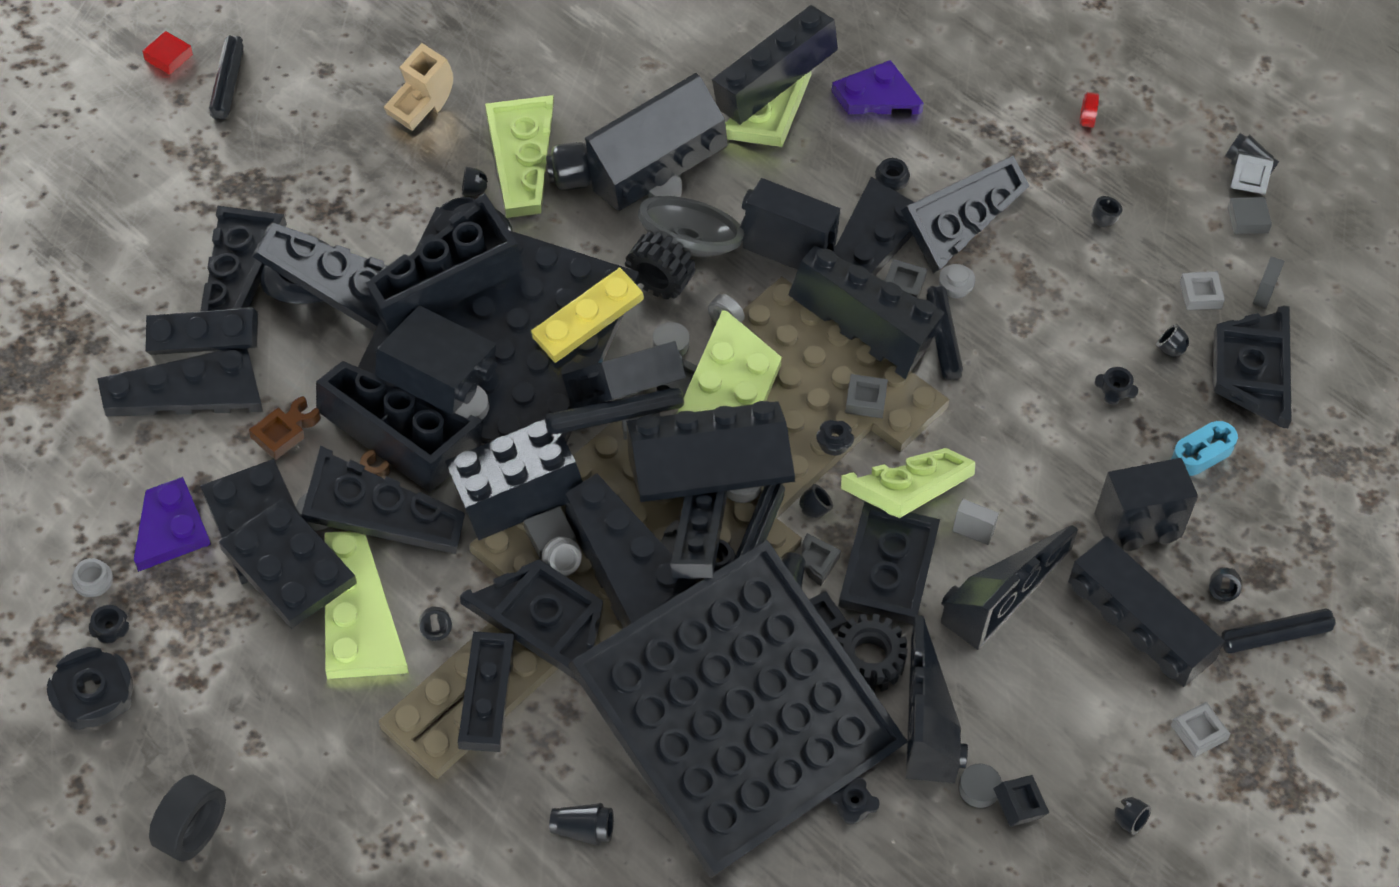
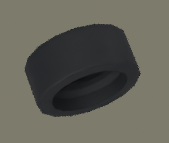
[149,774,226,862]

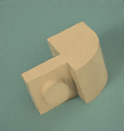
[384,43,453,131]

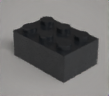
[445,419,583,540]

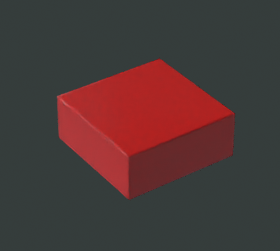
[142,31,193,75]

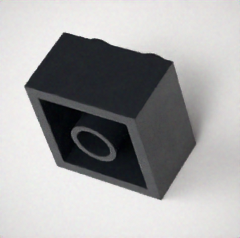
[1094,457,1198,551]

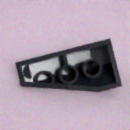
[941,525,1078,650]

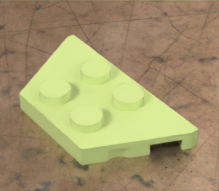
[677,310,782,413]

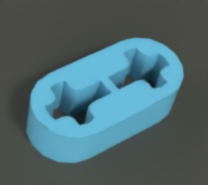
[1171,421,1238,476]

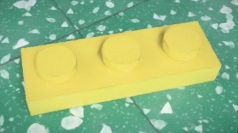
[531,268,644,363]

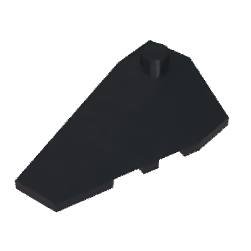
[905,615,968,783]

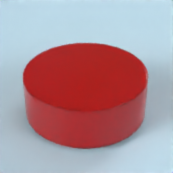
[1080,92,1099,128]

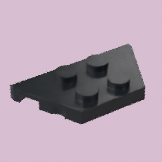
[1213,305,1292,429]
[460,559,603,682]

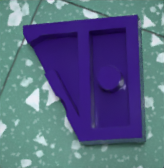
[831,60,924,114]
[134,477,211,572]

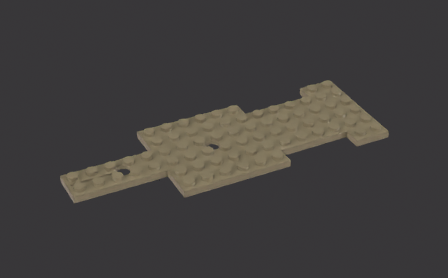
[379,276,950,779]

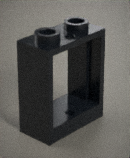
[562,341,686,409]

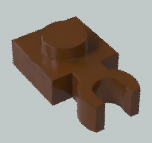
[249,396,321,460]

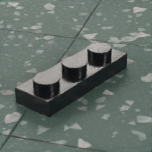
[145,308,258,355]
[458,631,514,752]

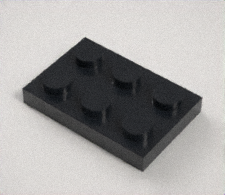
[200,459,298,585]
[219,498,357,629]
[838,502,940,625]

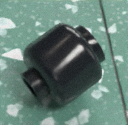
[546,142,591,190]

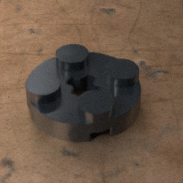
[47,647,133,730]

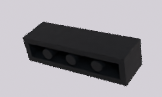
[712,5,838,125]
[1068,536,1225,687]

